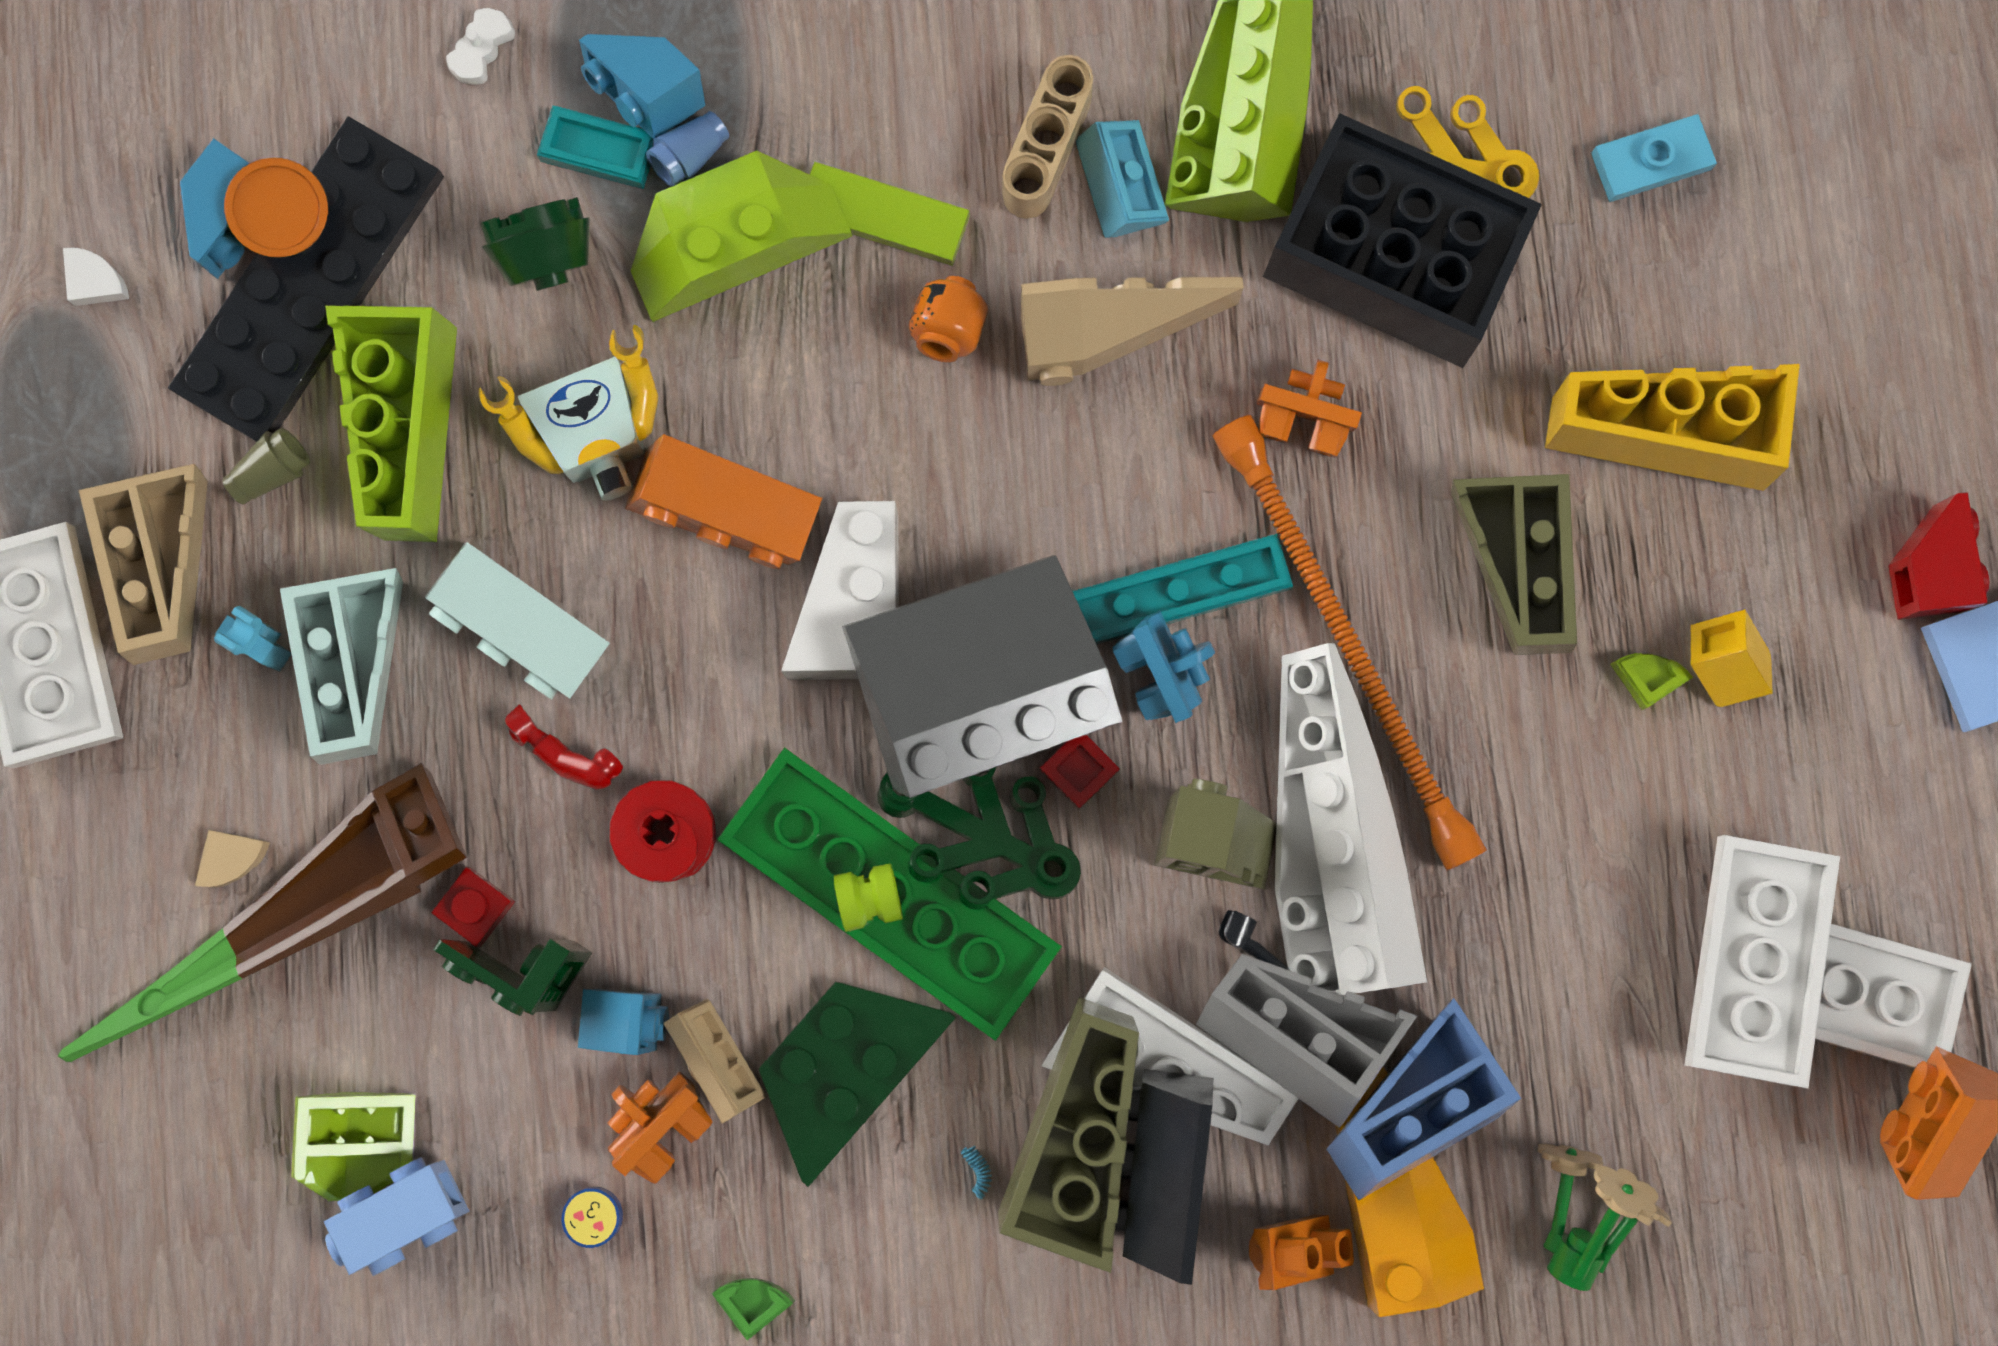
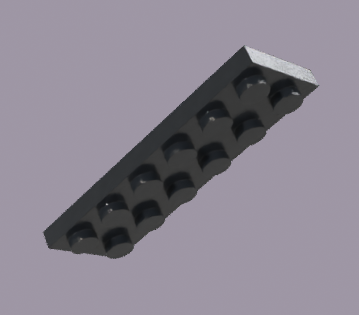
[168,116,444,442]

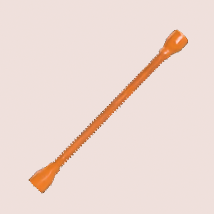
[1212,415,1487,871]

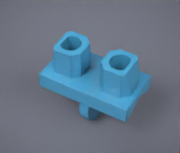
[1113,611,1215,723]

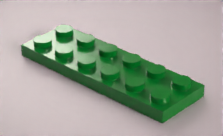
[717,747,1062,1041]

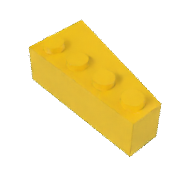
[1545,364,1800,491]

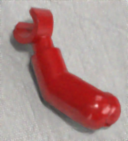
[505,704,623,790]

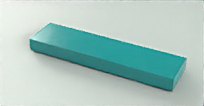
[1072,534,1293,645]

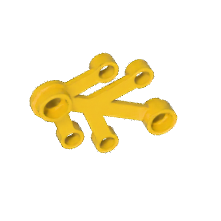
[1396,86,1539,198]

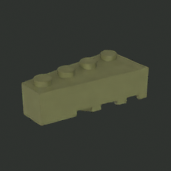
[998,997,1139,1273]

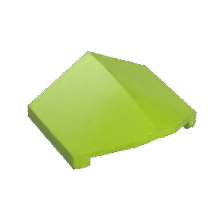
[291,1092,416,1201]

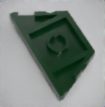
[759,982,956,1187]

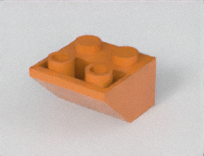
[1880,1046,1998,1200]

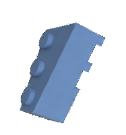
[1326,998,1521,1200]

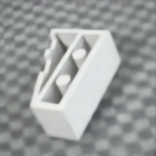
[781,501,899,680]

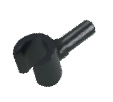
[1219,910,1288,969]

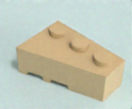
[79,464,208,665]

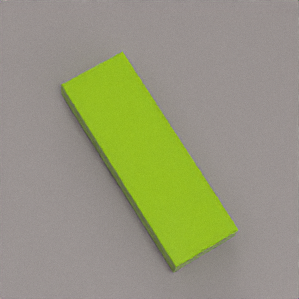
[810,161,970,266]

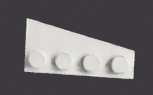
[1042,967,1299,1145]

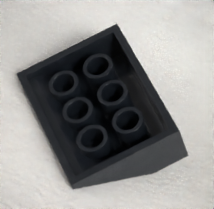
[1263,113,1542,368]

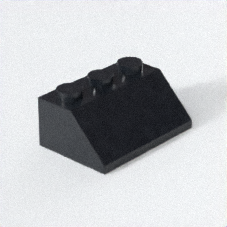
[1114,1069,1214,1285]

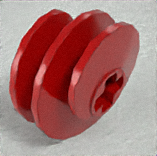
[610,780,717,883]

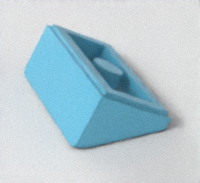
[1076,120,1169,238]

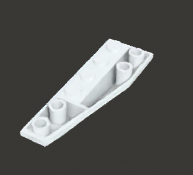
[1275,643,1427,995]

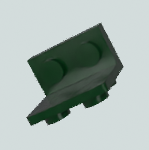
[433,938,592,1016]

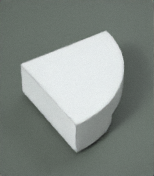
[63,248,129,306]

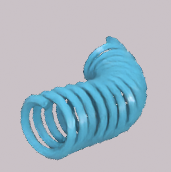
[961,1146,992,1199]

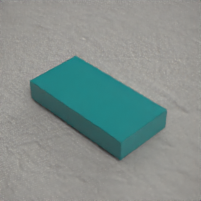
[537,105,654,189]

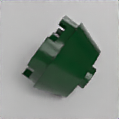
[480,197,590,291]

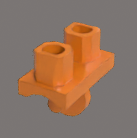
[1257,359,1362,458]
[607,1071,713,1184]
[1249,1215,1354,1290]

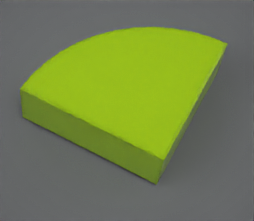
[1610,653,1693,710]

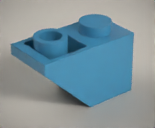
[579,34,706,139]
[180,138,250,279]
[578,989,669,1055]

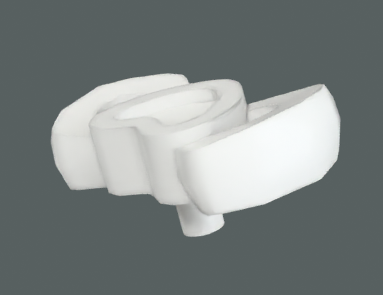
[446,8,515,85]

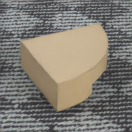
[195,830,270,887]

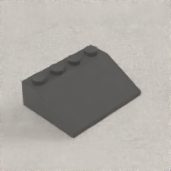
[842,555,1122,798]

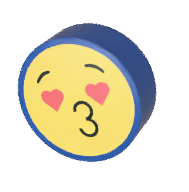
[562,1187,623,1248]

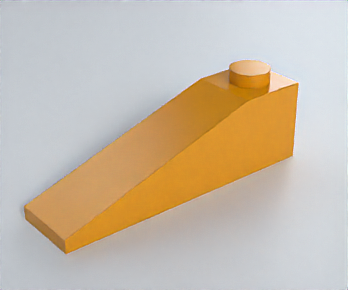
[1335,1066,1484,1317]

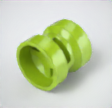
[834,863,903,932]

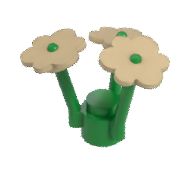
[1537,1144,1672,1291]

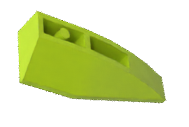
[1165,0,1313,222]

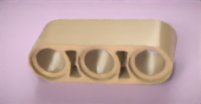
[1002,55,1093,219]

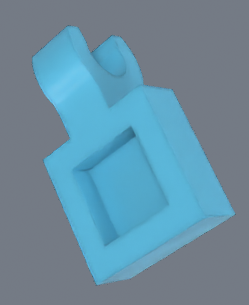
[214,606,291,672]

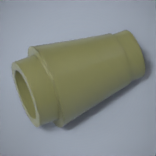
[222,428,310,505]

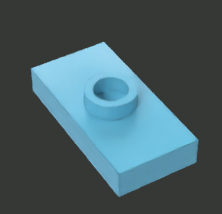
[1591,114,1717,203]

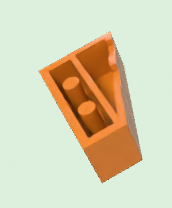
[625,434,822,569]

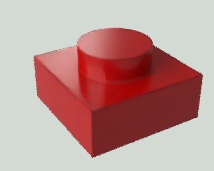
[1040,734,1120,810]
[431,867,516,947]

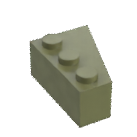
[1451,474,1577,655]
[1154,779,1277,890]

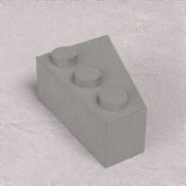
[1196,954,1417,1128]

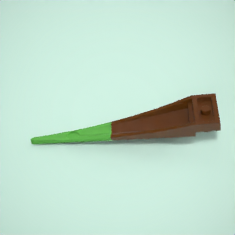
[57,763,467,1062]

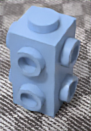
[323,1157,470,1276]

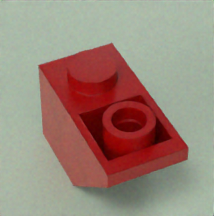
[1888,492,1990,620]

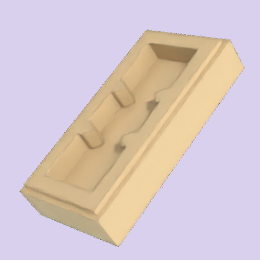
[663,999,766,1124]

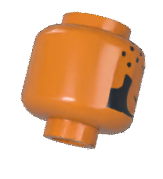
[909,276,988,363]

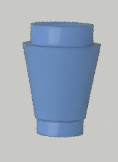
[646,111,729,187]

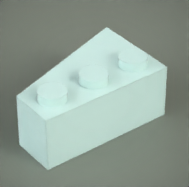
[425,542,610,700]
[280,568,403,765]

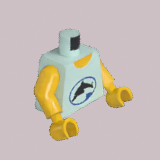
[479,325,658,500]

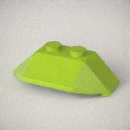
[630,150,853,322]

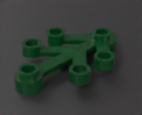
[877,767,1081,910]

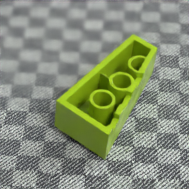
[325,306,457,542]

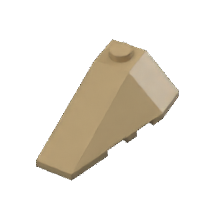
[1021,277,1244,386]

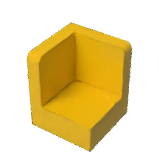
[1690,609,1773,707]

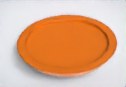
[224,158,328,257]

